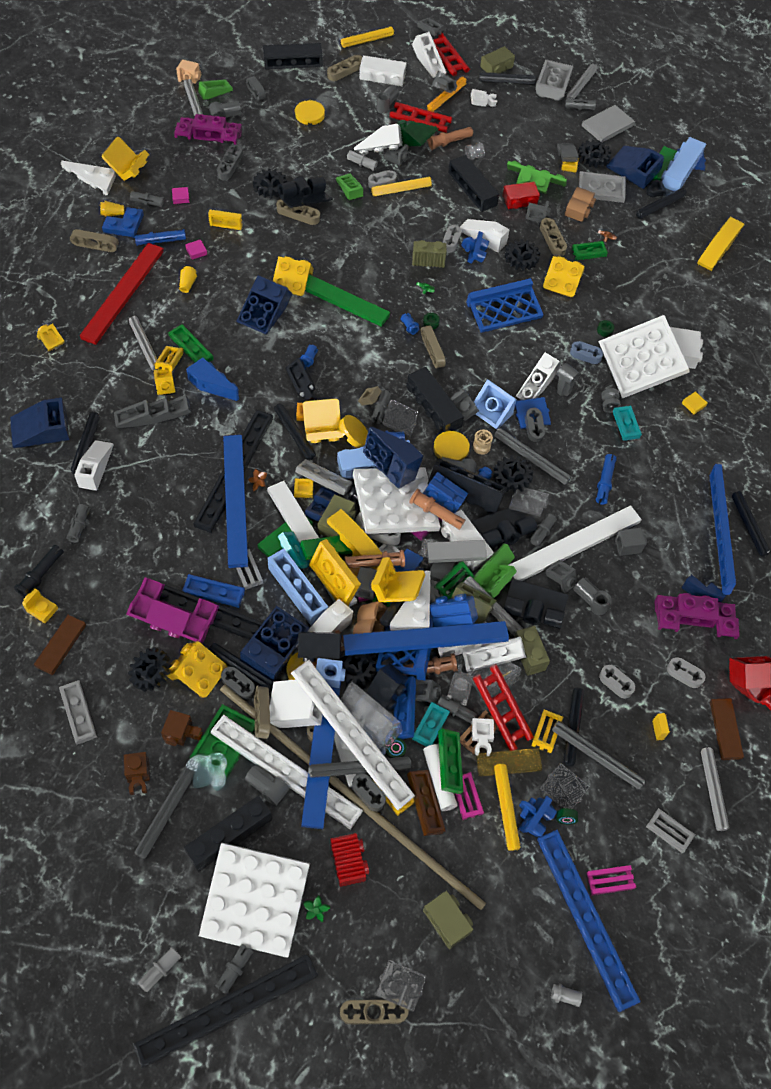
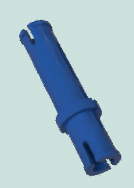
[135,229,186,246]
[596,454,617,504]

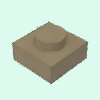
[358,386,382,406]

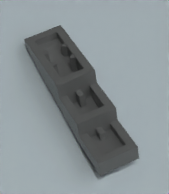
[114,395,191,428]

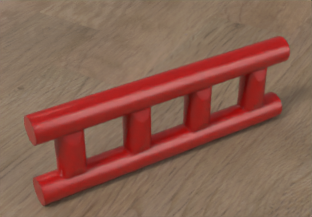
[433,33,470,76]
[389,102,453,133]
[473,664,534,752]

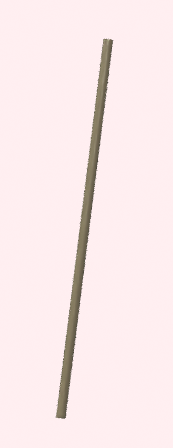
[220,684,486,910]

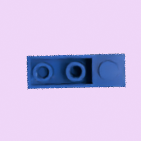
[186,358,239,401]

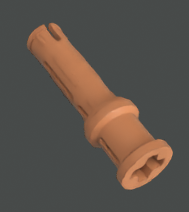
[427,127,473,150]
[409,488,466,530]
[345,550,405,568]
[403,653,457,677]

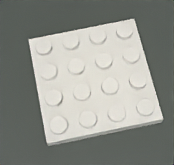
[599,315,689,398]
[353,467,441,534]
[199,843,310,957]

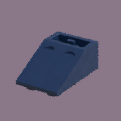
[606,146,664,189]
[236,275,292,335]
[10,398,69,448]
[363,427,423,489]
[240,606,310,681]

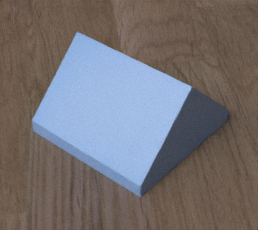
[474,380,517,429]

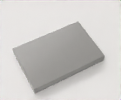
[582,105,635,143]
[578,171,626,203]

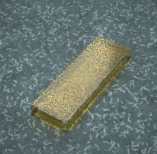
[476,748,542,776]

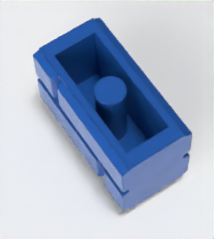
[423,472,468,513]
[430,594,478,627]

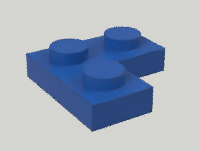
[102,207,144,238]

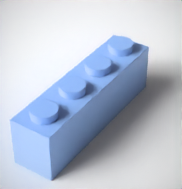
[661,137,706,192]
[337,440,410,479]
[268,549,328,626]

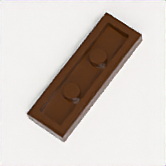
[34,615,86,675]
[710,698,744,760]
[407,770,446,836]

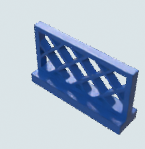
[466,278,544,333]
[376,604,434,680]

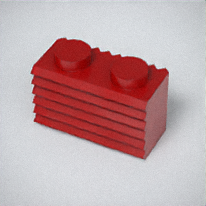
[502,182,540,209]
[330,833,369,887]

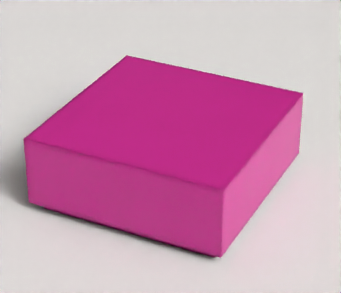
[172,187,189,204]
[185,240,207,260]

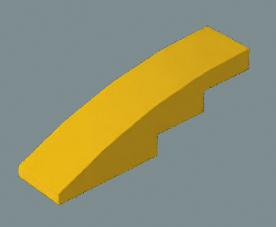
[697,217,745,271]
[327,509,382,571]

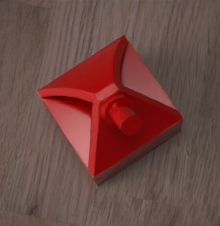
[729,656,771,710]

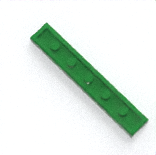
[305,274,390,327]

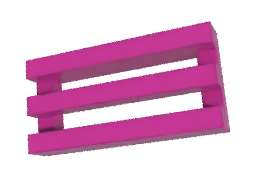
[454,772,484,820]
[587,865,636,895]

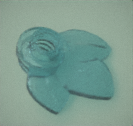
[186,753,227,791]

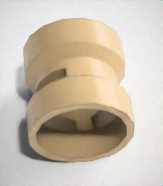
[473,430,493,455]

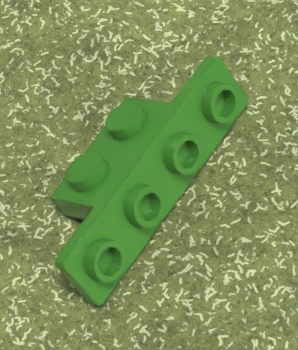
[507,161,567,194]
[473,544,517,598]

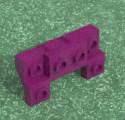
[174,114,242,145]
[126,577,220,643]
[655,593,739,639]

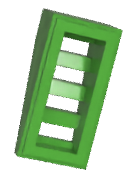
[198,80,233,100]
[336,173,363,200]

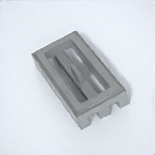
[236,549,263,590]
[646,808,695,854]

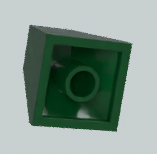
[397,120,438,146]

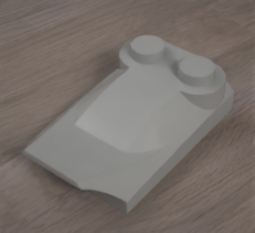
[536,59,573,101]

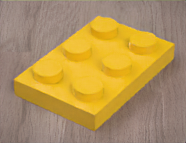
[309,539,361,606]

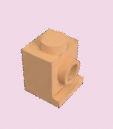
[177,60,201,84]

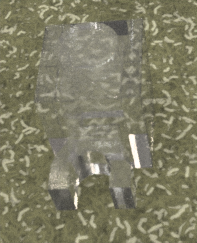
[447,664,474,706]

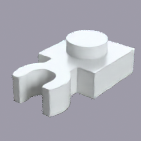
[471,89,497,107]
[472,718,494,756]

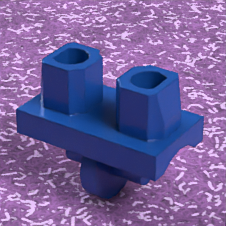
[462,231,489,264]
[518,796,557,837]

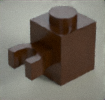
[161,710,203,746]
[124,752,150,795]

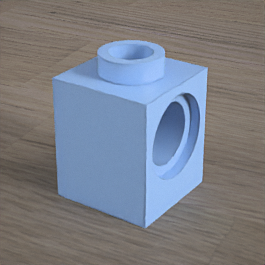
[316,658,346,688]

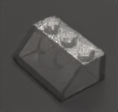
[340,682,402,751]

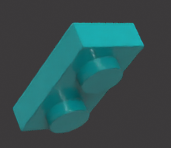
[613,406,642,441]
[278,532,310,569]
[412,702,450,747]

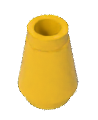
[100,201,124,217]
[179,266,197,293]

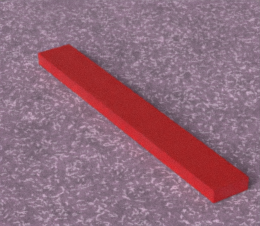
[80,243,163,345]

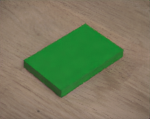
[190,704,255,778]

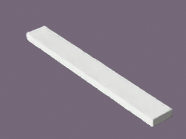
[267,481,357,607]
[509,506,642,581]
[291,660,415,810]
[211,715,363,830]

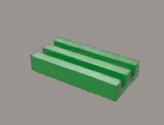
[572,241,608,260]
[434,561,475,599]

